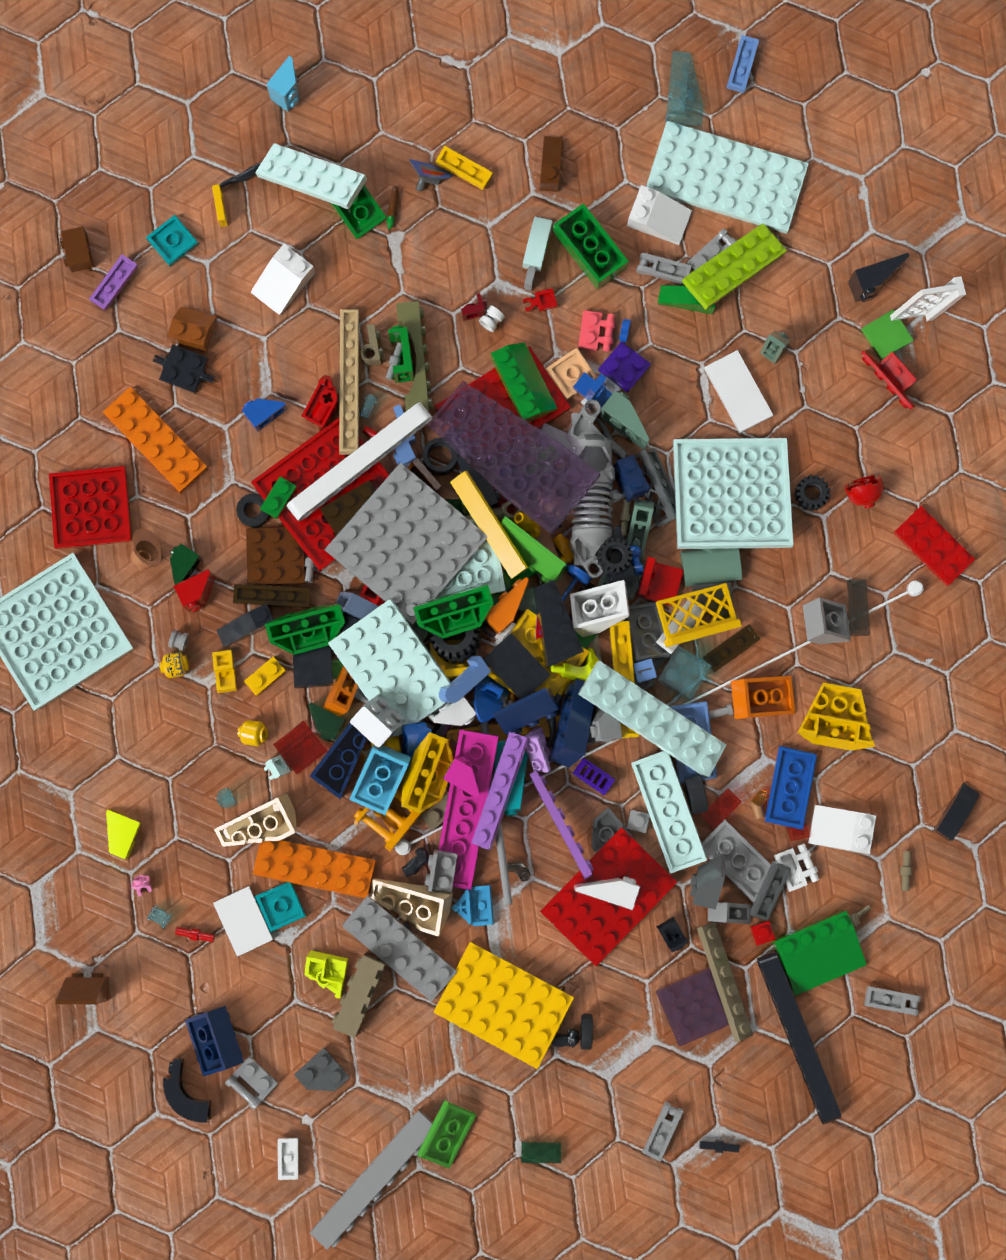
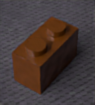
[60,226,94,272]

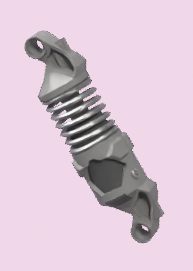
[567,400,615,579]

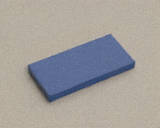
[764,746,817,830]

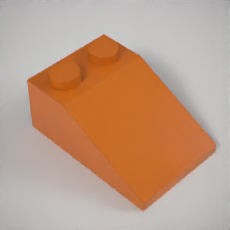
[731,676,795,719]

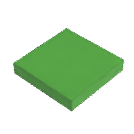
[861,309,913,361]

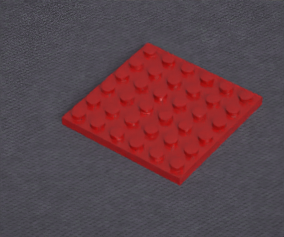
[251,417,389,572]

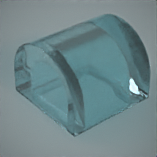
[216,787,238,809]

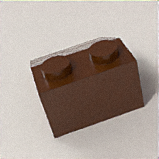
[56,973,109,1004]

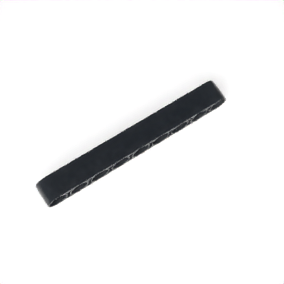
[756,951,842,1125]

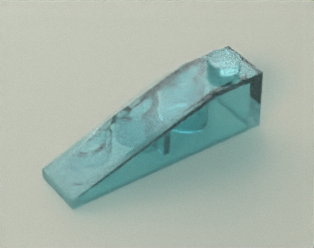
[665,51,703,126]

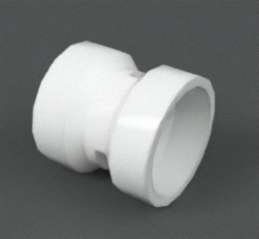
[479,306,505,332]

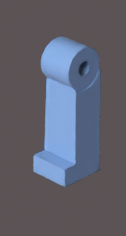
[439,656,491,703]

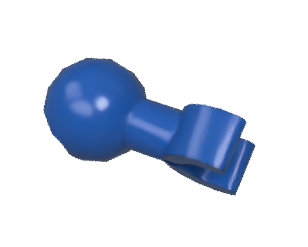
[630,545,643,576]

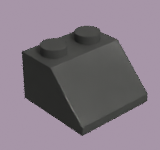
[690,855,725,910]

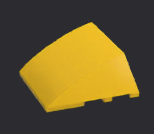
[797,682,875,751]

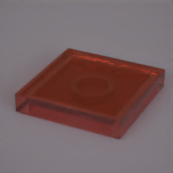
[273,720,327,775]

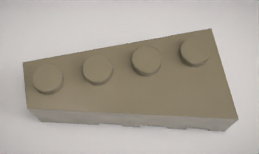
[332,954,386,1038]

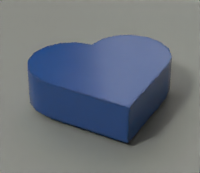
[619,318,631,343]

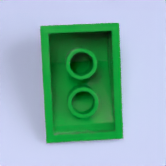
[329,170,387,239]

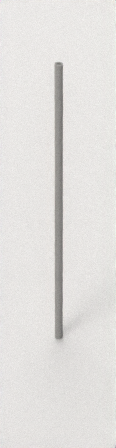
[471,648,512,905]

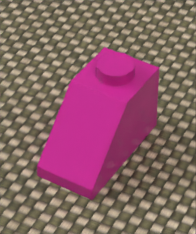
[443,756,480,799]

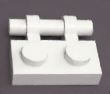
[774,843,819,892]

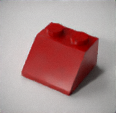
[173,569,215,613]

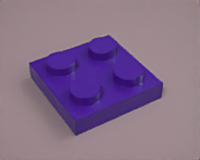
[598,341,651,393]

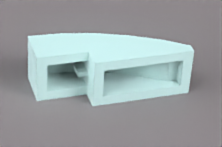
[523,217,553,272]

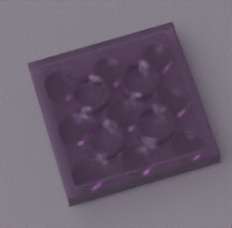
[655,968,729,1047]

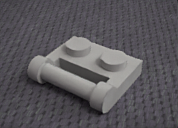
[225,1056,278,1110]

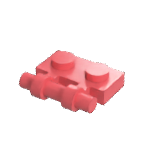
[578,311,616,352]

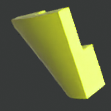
[106,810,141,859]
[304,950,348,999]

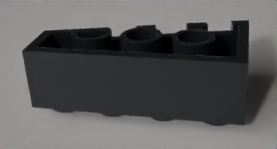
[533,580,584,667]

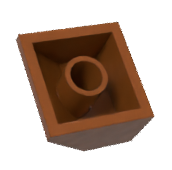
[167,307,217,352]

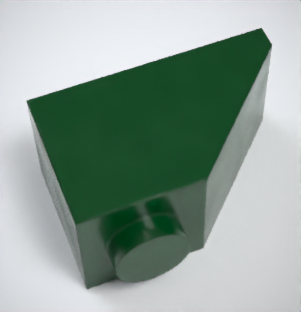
[170,543,202,585]

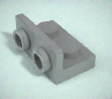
[425,850,457,893]

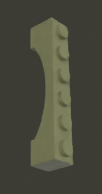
[396,301,433,412]

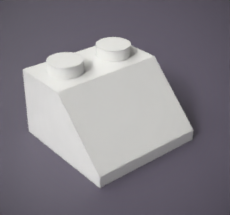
[428,696,476,726]

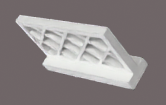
[890,276,966,321]

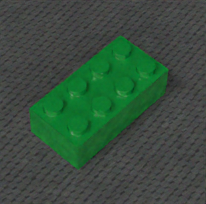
[553,203,629,290]

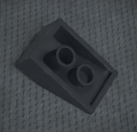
[848,253,909,303]

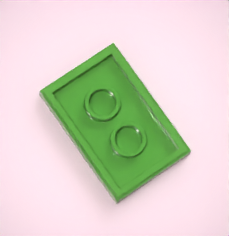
[417,1100,477,1169]

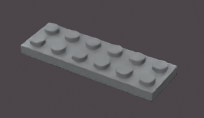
[342,895,457,1002]

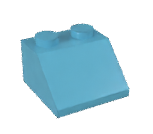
[266,56,299,112]

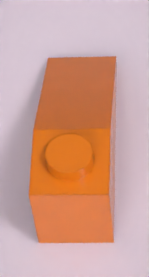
[323,666,358,717]

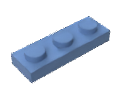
[726,35,759,93]

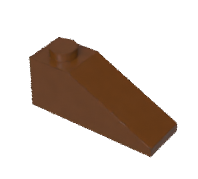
[540,136,562,192]

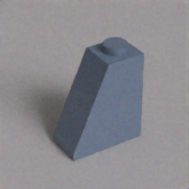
[335,592,379,620]

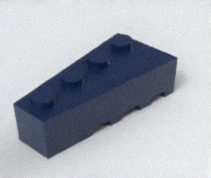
[548,678,594,767]
[309,723,367,799]

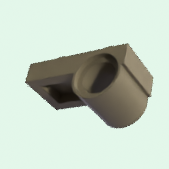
[361,324,384,366]

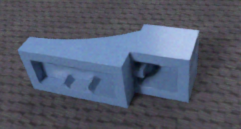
[393,404,416,467]

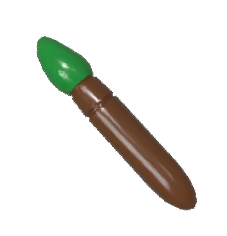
[387,186,399,229]

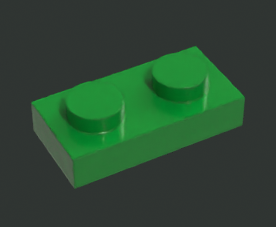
[260,477,297,519]

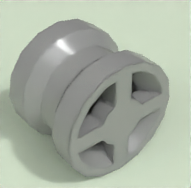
[168,629,190,652]

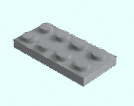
[702,820,771,903]

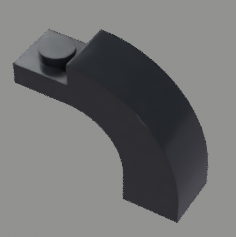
[163,1057,211,1123]

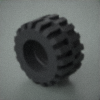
[430,628,481,664]

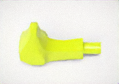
[551,648,600,681]

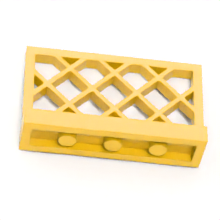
[656,583,742,647]

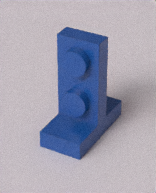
[573,372,612,408]

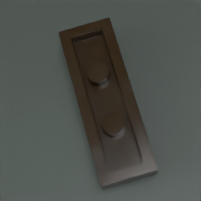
[703,624,760,673]

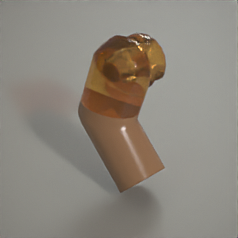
[751,791,769,820]

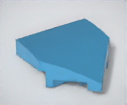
[451,885,494,926]

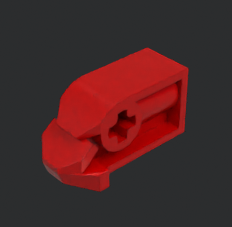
[301,375,340,429]

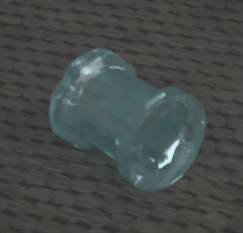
[147,904,173,929]

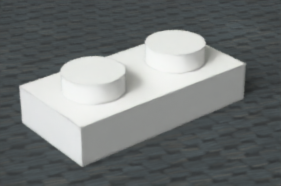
[278,1137,299,1180]

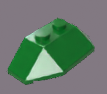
[413,584,494,638]
[265,604,345,655]

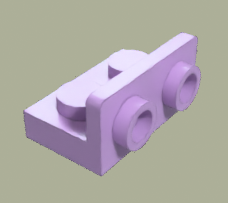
[524,727,551,772]

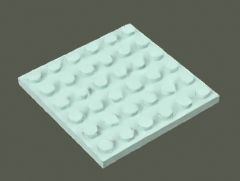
[673,438,793,549]
[0,553,134,711]

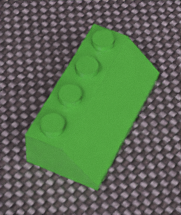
[501,516,568,584]

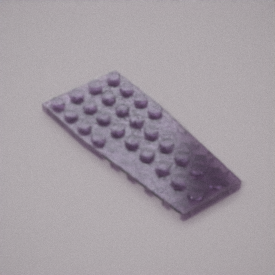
[427,381,601,535]

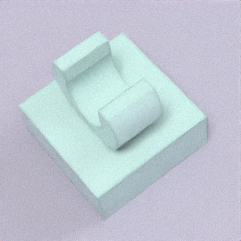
[264,755,291,780]

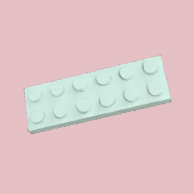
[255,143,367,209]
[631,751,708,873]

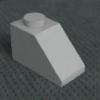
[708,902,751,924]

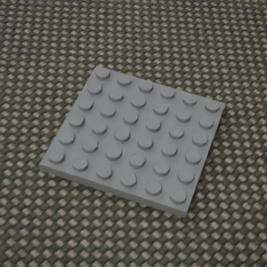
[325,463,488,625]

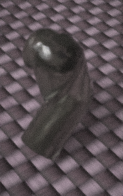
[507,862,531,882]

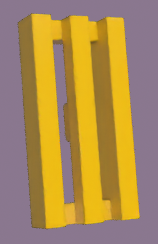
[212,184,228,227]

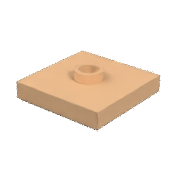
[546,348,598,400]

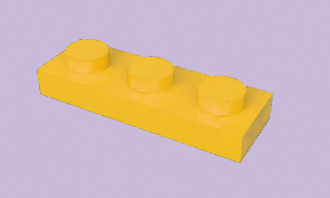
[435,146,493,191]

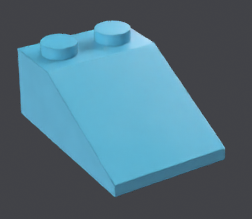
[349,744,410,815]

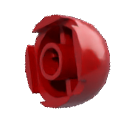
[844,475,884,508]

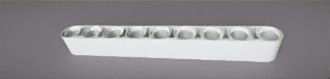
[287,402,433,521]

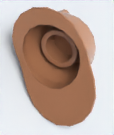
[131,529,161,571]

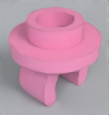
[131,875,152,896]

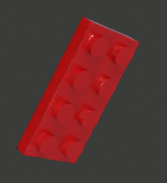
[893,506,975,586]

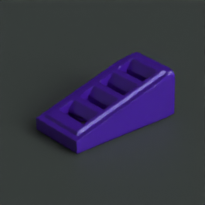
[572,758,615,796]

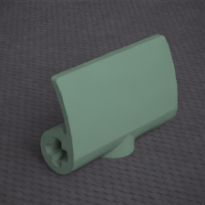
[680,548,742,587]

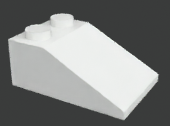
[627,185,692,245]
[251,244,315,315]
[570,580,630,637]
[808,805,876,855]
[574,876,640,910]

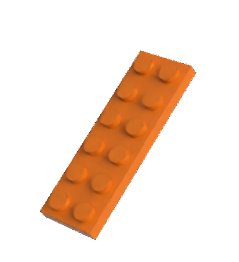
[103,387,208,494]
[252,840,376,899]

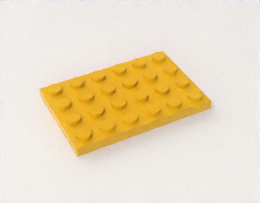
[433,942,574,1069]

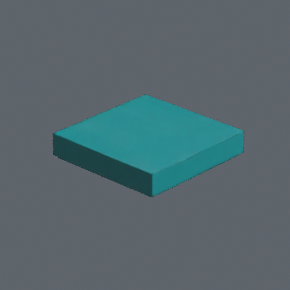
[146,215,199,267]
[255,882,306,932]

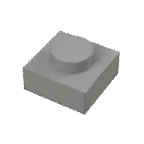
[627,810,650,833]

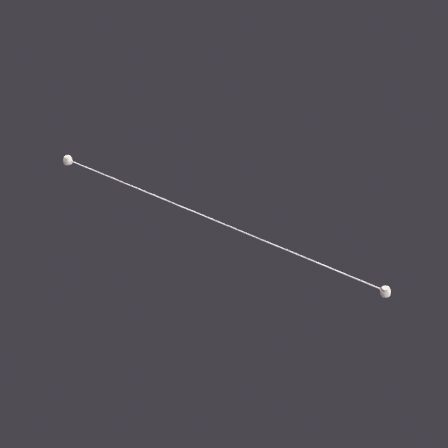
[395,581,923,855]

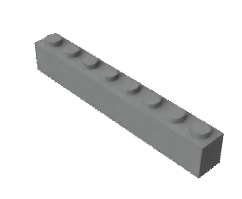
[310,1109,433,1250]

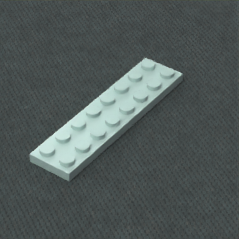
[578,661,726,778]

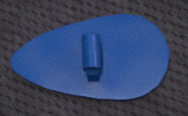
[474,665,509,723]

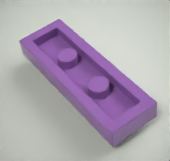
[89,254,138,311]

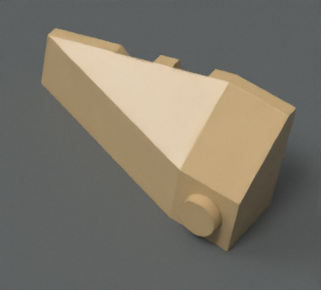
[214,793,297,847]
[370,878,453,936]

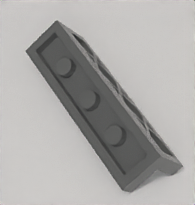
[634,448,676,528]

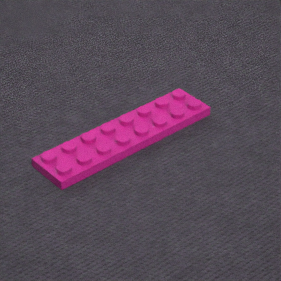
[438,729,498,890]

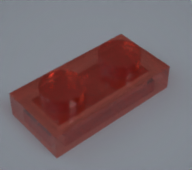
[701,788,742,830]

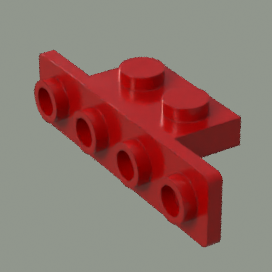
[861,350,918,410]

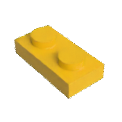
[244,657,286,696]

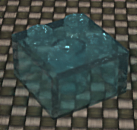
[657,646,711,700]

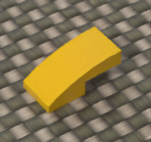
[212,650,237,693]

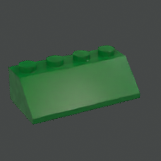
[491,342,557,425]

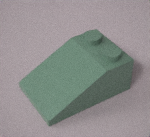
[599,391,650,450]

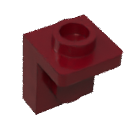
[461,293,487,321]

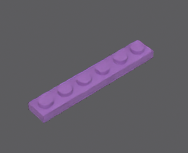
[472,732,529,850]
[529,771,594,880]

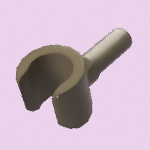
[849,905,871,926]

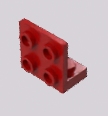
[637,557,683,606]

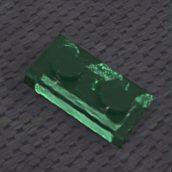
[521,1141,561,1163]

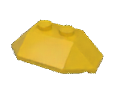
[402,732,454,813]

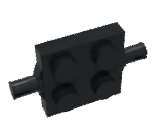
[153,344,215,394]

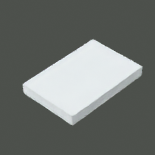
[213,886,274,957]

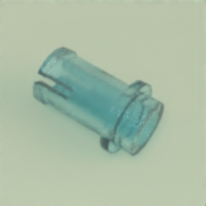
[359,394,378,419]

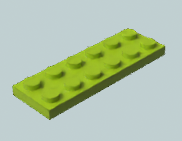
[682,223,787,310]

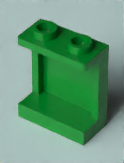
[388,325,414,383]

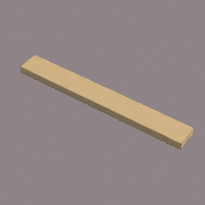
[339,309,359,455]

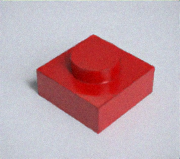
[750,921,776,946]

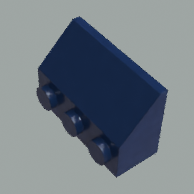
[493,688,561,735]
[185,1006,244,1076]

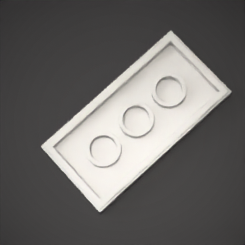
[704,350,773,434]

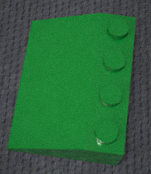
[771,911,867,996]

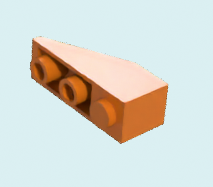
[484,577,529,635]

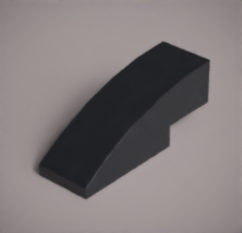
[933,783,979,841]

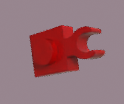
[523,288,557,312]

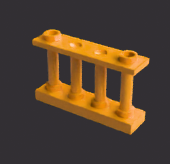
[354,771,422,852]

